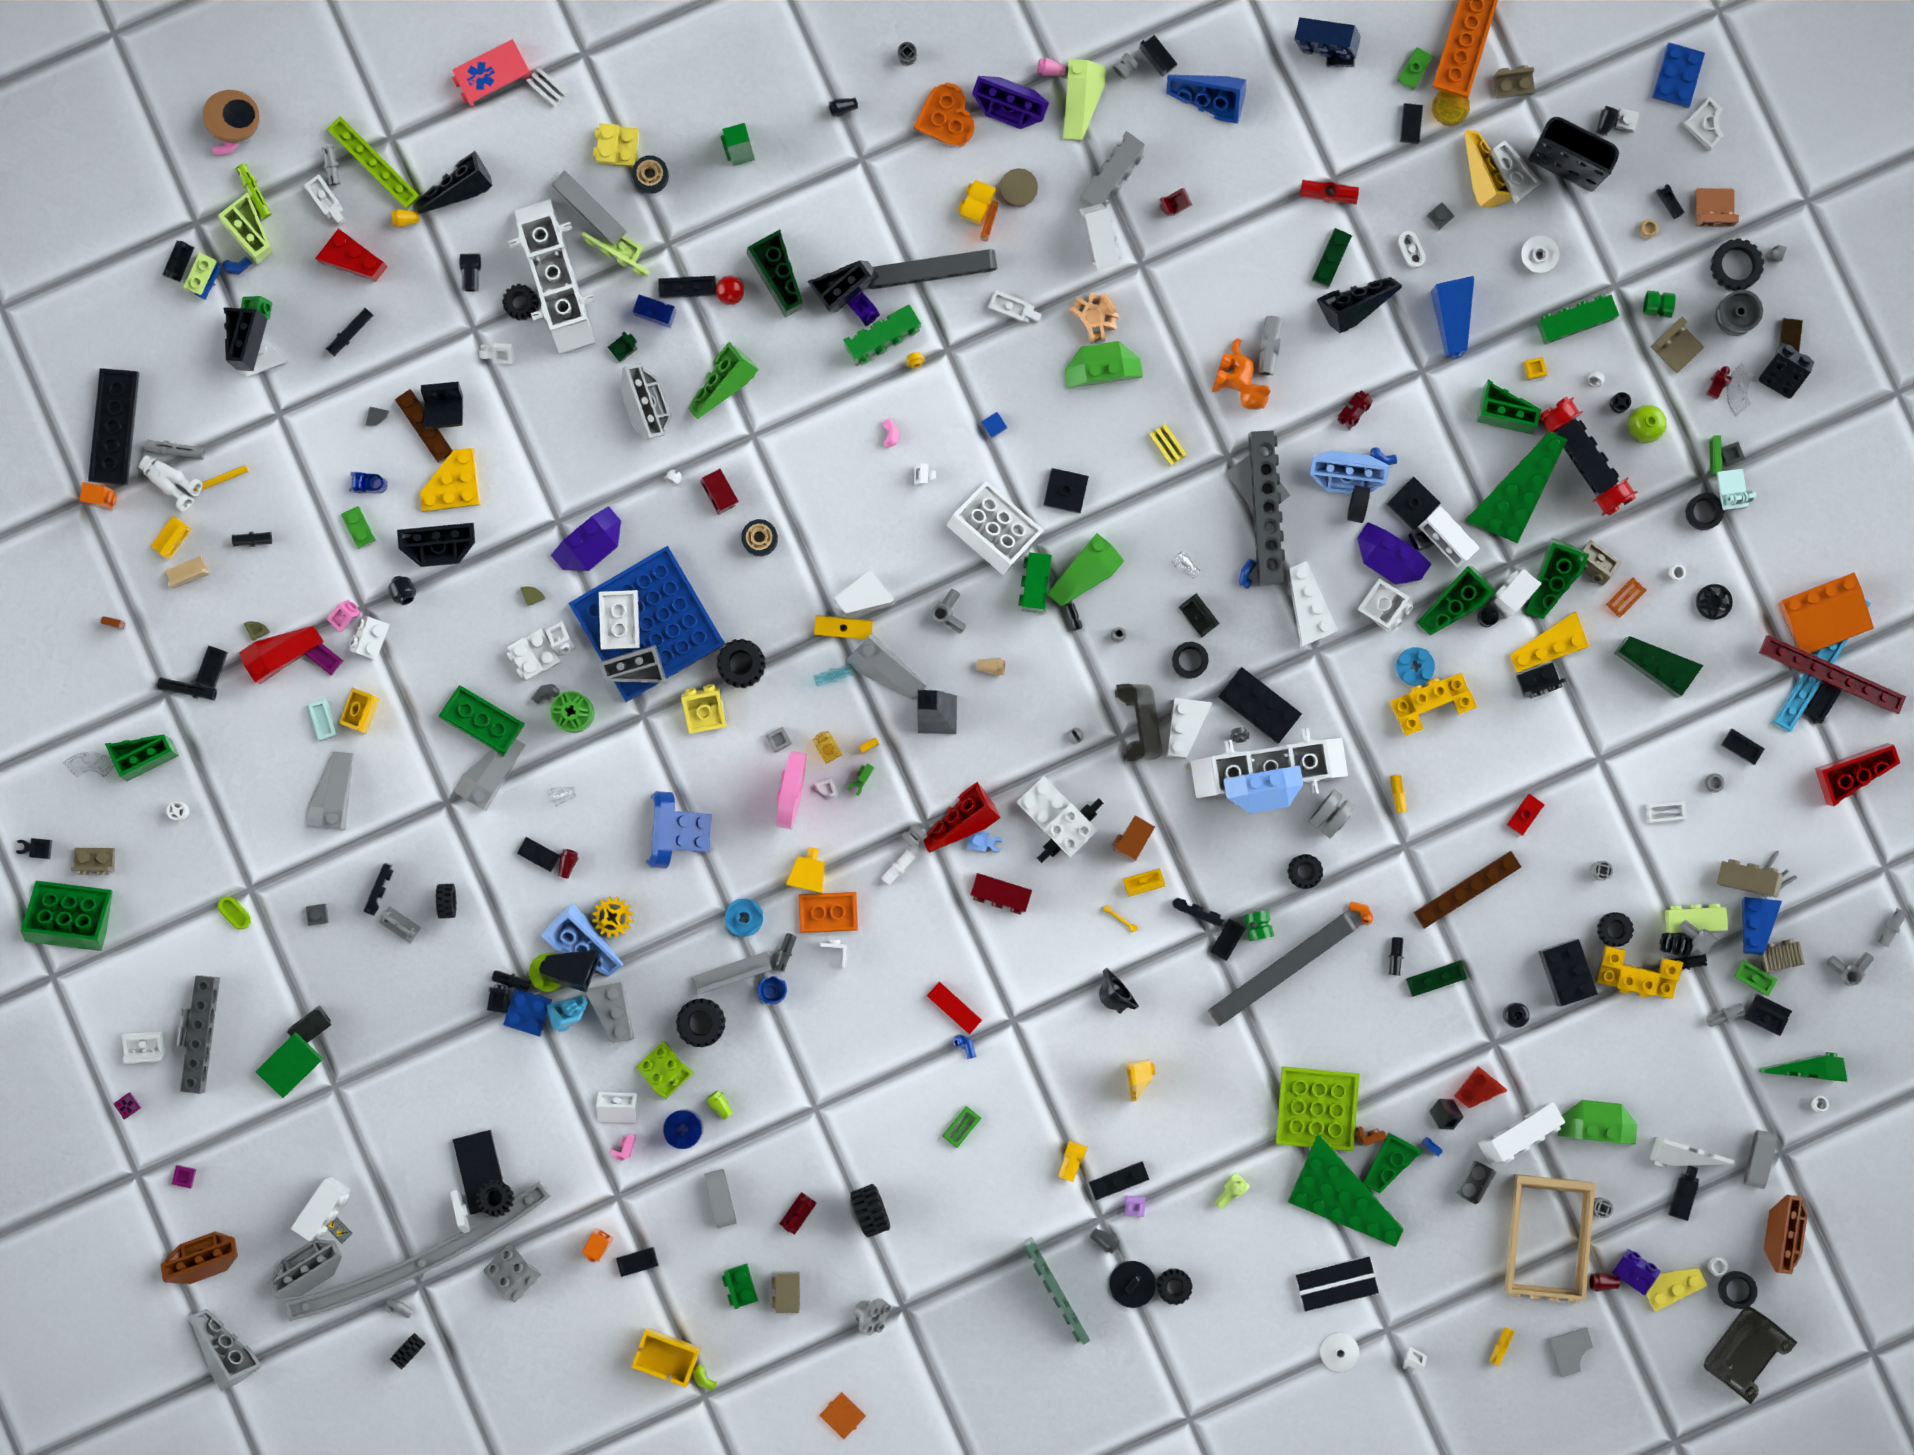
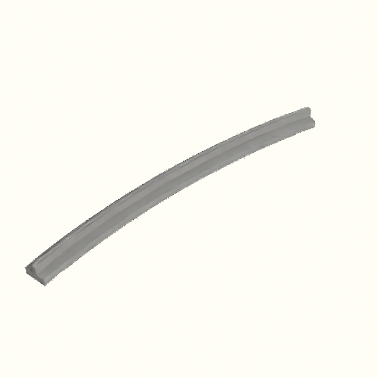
[285,1181,551,1322]

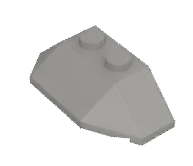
[621,363,671,439]
[268,1239,342,1299]

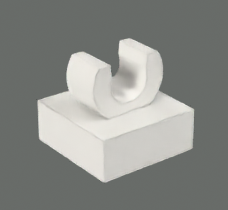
[914,464,936,485]
[1403,1347,1427,1374]

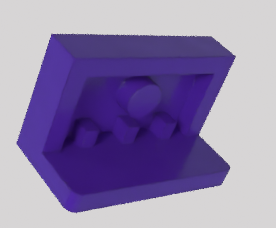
[1612,1249,1661,1296]

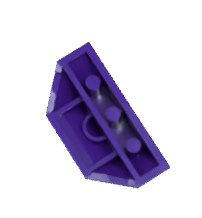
[972,76,1049,129]
[551,506,621,571]
[1357,522,1431,585]

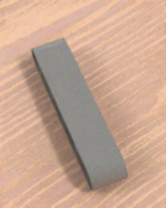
[551,170,627,245]

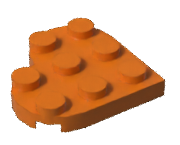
[913,83,975,147]

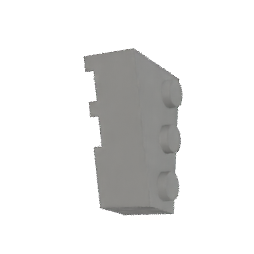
[599,645,667,683]
[585,982,634,1043]

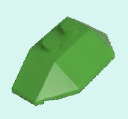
[1065,341,1143,389]
[1558,1100,1637,1144]

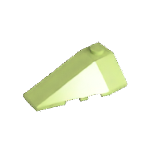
[1063,59,1106,141]

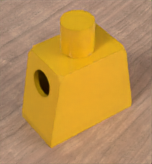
[786,846,825,893]

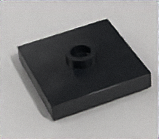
[1043,468,1089,514]
[1387,477,1441,531]

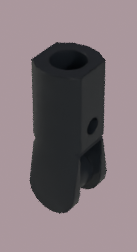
[1656,184,1685,220]

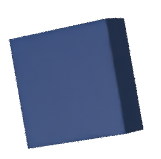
[981,412,1008,439]

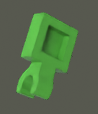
[847,763,874,796]

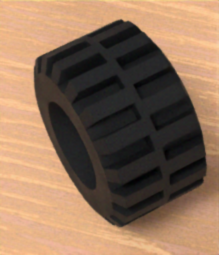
[716,639,766,688]
[676,998,726,1047]
[850,1184,890,1238]

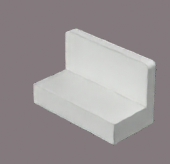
[596,1092,637,1123]

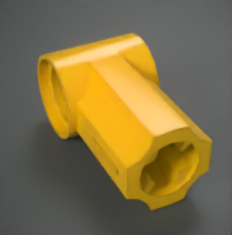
[1058,1140,1088,1182]

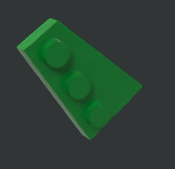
[1363,1132,1423,1193]

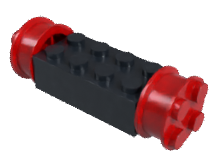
[1539,397,1638,516]

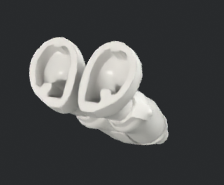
[138,455,203,511]

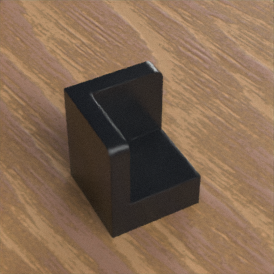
[1430,1099,1464,1130]

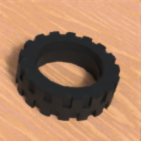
[1710,238,1764,291]

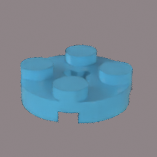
[1396,647,1435,686]
[725,899,764,937]

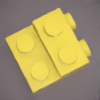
[593,123,639,167]
[681,684,727,734]

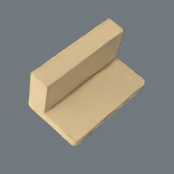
[165,556,209,589]

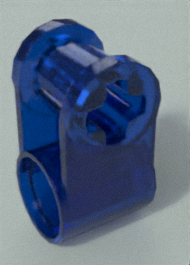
[349,472,388,494]

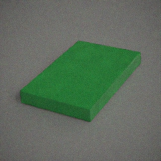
[255,1032,323,1098]

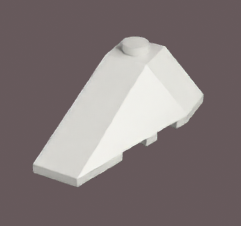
[1650,1137,1735,1168]

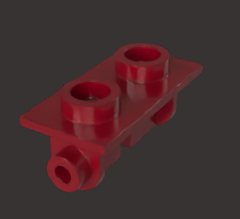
[1337,390,1373,430]
[779,1192,817,1235]

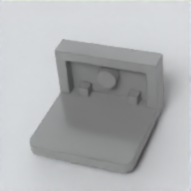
[484,1244,541,1302]

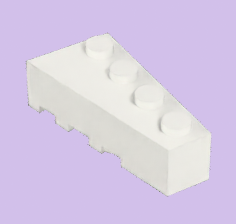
[1478,1102,1565,1163]

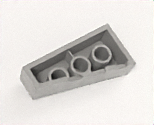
[1080,131,1145,207]

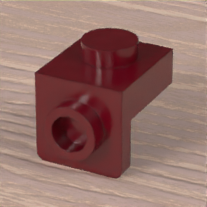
[1159,188,1192,216]

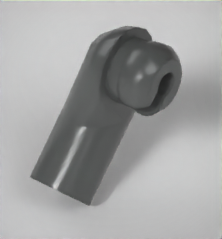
[531,684,560,704]

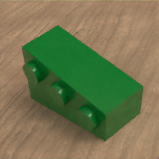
[1477,379,1541,434]
[1018,552,1052,614]
[105,734,179,781]

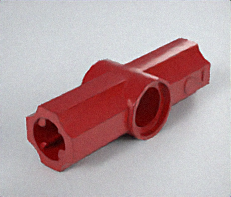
[1300,180,1359,205]

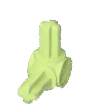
[1214,1172,1250,1209]

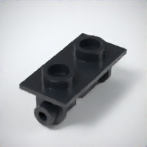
[162,240,195,282]

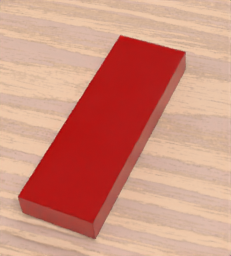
[927,981,982,1035]

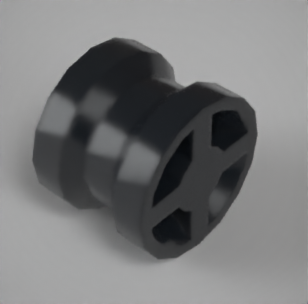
[1609,392,1632,413]

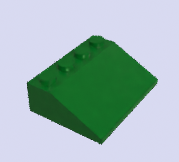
[21,881,112,951]

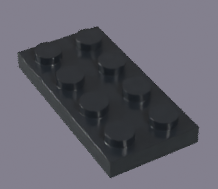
[1218,667,1302,744]

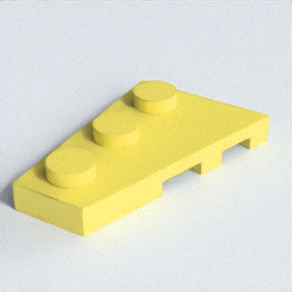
[1646,1267,1708,1312]

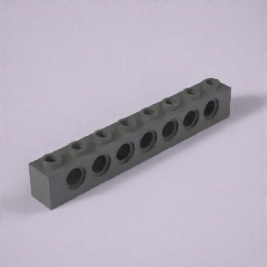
[1248,430,1286,586]

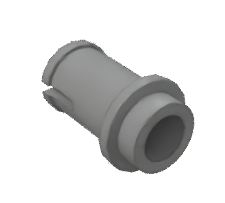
[1111,627,1126,643]

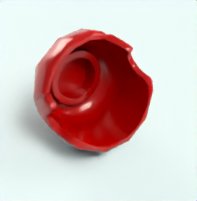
[716,275,745,305]

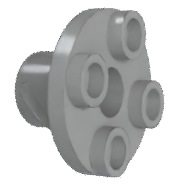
[854,1298,891,1336]

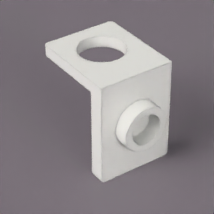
[820,939,847,968]

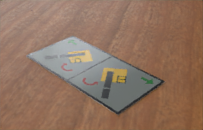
[326,1217,353,1244]

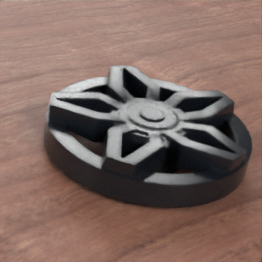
[1696,584,1733,620]

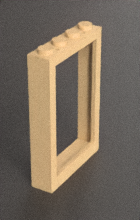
[1504,1174,1596,1303]

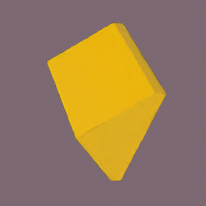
[338,688,380,733]

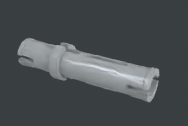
[145,439,205,460]

